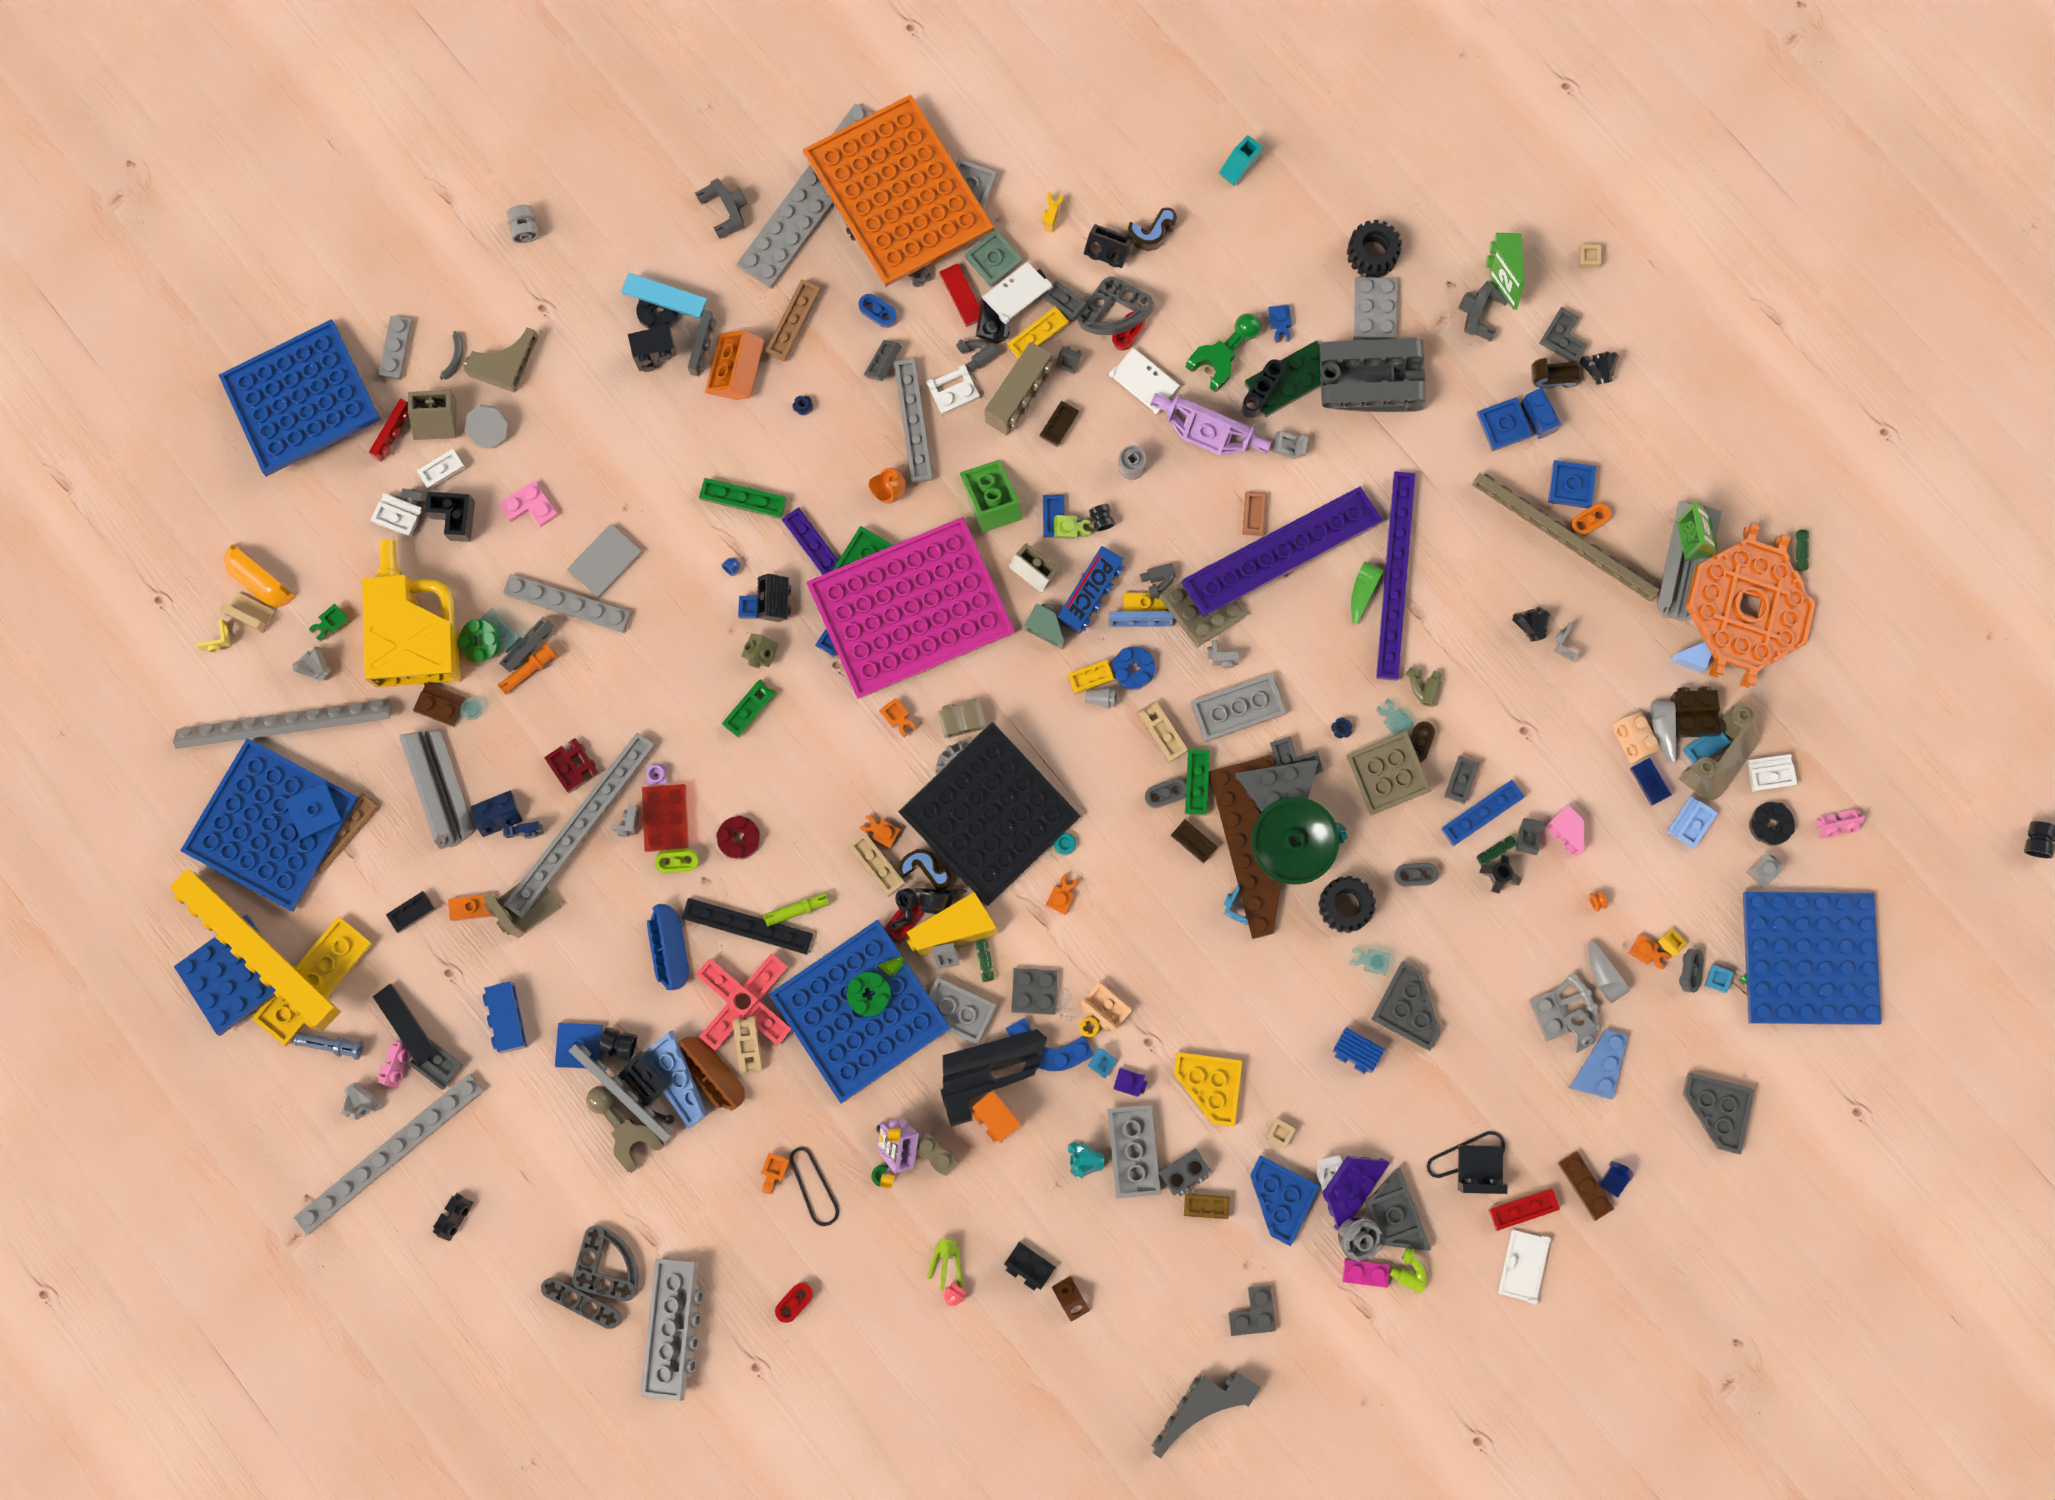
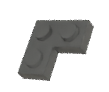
[1539,307,1587,363]
[1270,736,1324,775]
[1228,1285,1276,1336]

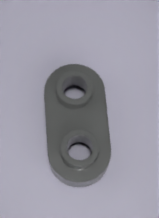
[1145,779,1187,808]
[1394,863,1439,887]
[1679,949,1704,993]

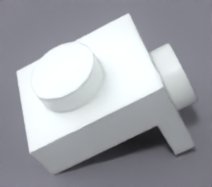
[1317,1155,1342,1191]

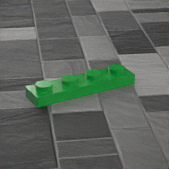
[699,478,787,519]

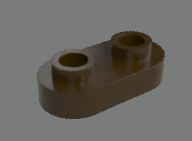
[1410,722,1435,763]

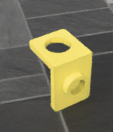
[196,619,231,652]

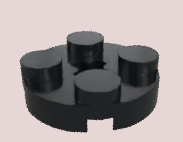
[636,299,679,329]
[1749,802,1795,846]

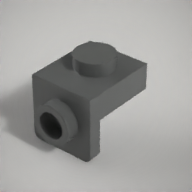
[1516,818,1544,855]

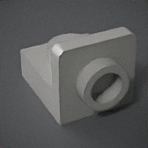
[611,805,640,837]
[932,943,959,969]

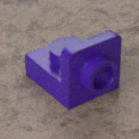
[1113,1068,1148,1097]

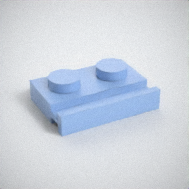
[1666,796,1718,849]

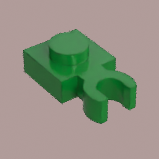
[309,603,350,641]

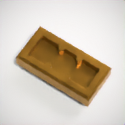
[1184,1194,1230,1219]

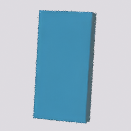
[1682,727,1731,766]

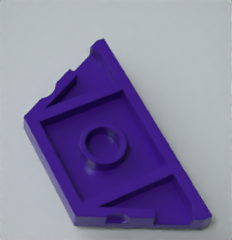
[1322,1156,1390,1231]

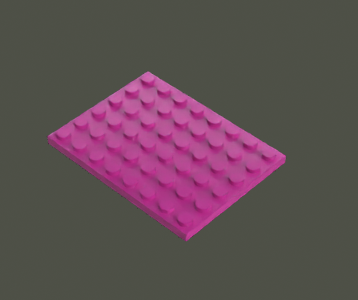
[806,517,1015,700]

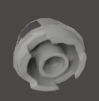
[1337,1217,1382,1262]

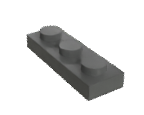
[688,310,716,376]
[499,617,554,672]

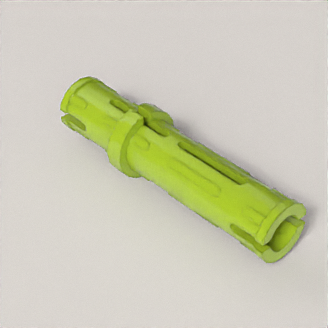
[763,892,829,927]

